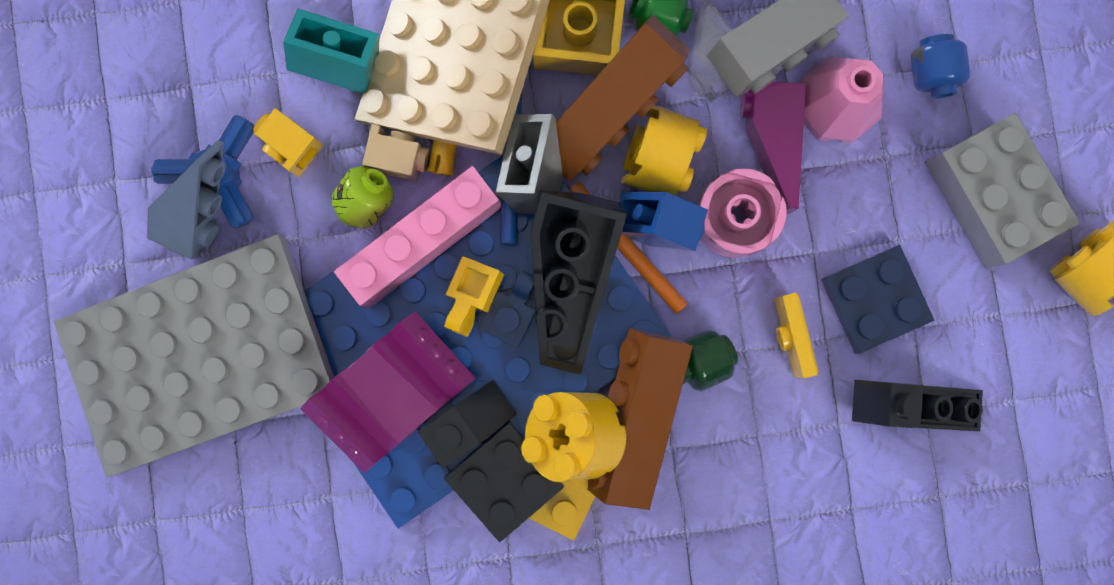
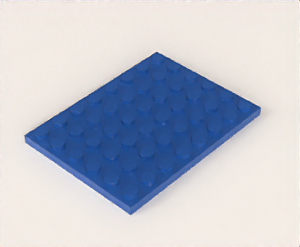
[304,155,672,529]

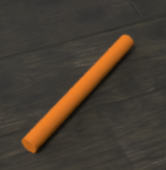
[569,181,688,314]

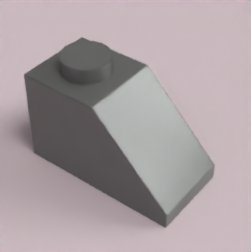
[495,114,563,214]

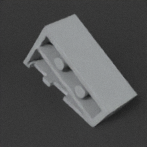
[706,0,849,98]

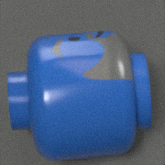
[911,34,970,99]

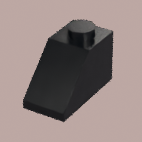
[418,380,517,469]

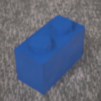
[619,191,708,251]

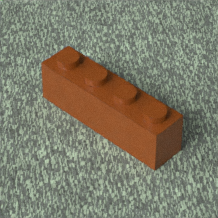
[556,14,691,182]
[587,328,693,510]

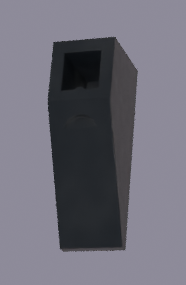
[852,379,983,431]

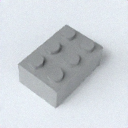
[925,112,1080,268]

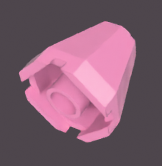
[799,56,884,143]

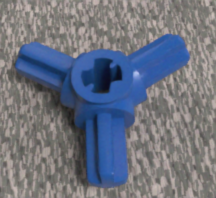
[151,115,255,229]

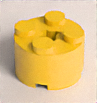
[621,105,707,195]
[1049,220,1114,317]
[521,392,626,482]

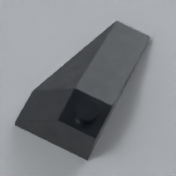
[530,191,627,374]

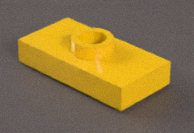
[774,293,819,379]

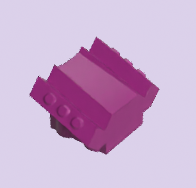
[300,311,476,473]

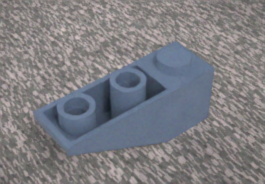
[147,140,226,260]

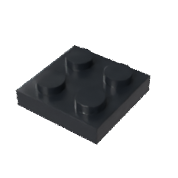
[444,421,564,543]

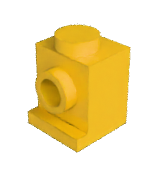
[253,108,324,177]

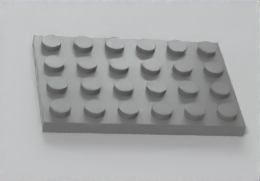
[54,234,334,478]

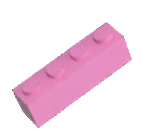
[334,166,502,308]

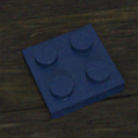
[821,245,935,354]

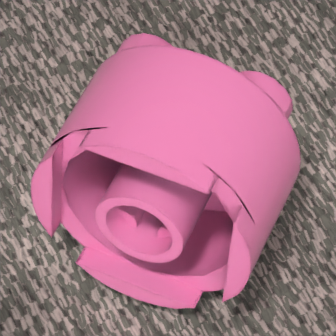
[696,168,787,258]

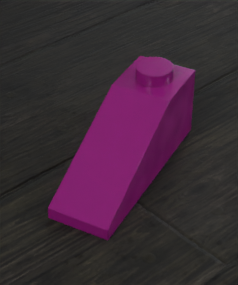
[740,81,806,214]

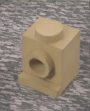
[362,124,430,182]

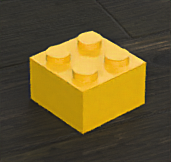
[533,0,625,76]

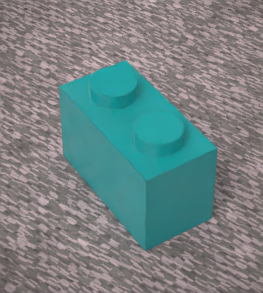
[283,8,379,94]

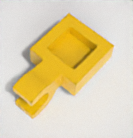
[444,256,504,337]

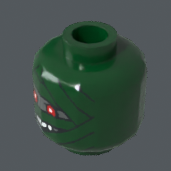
[683,330,738,391]

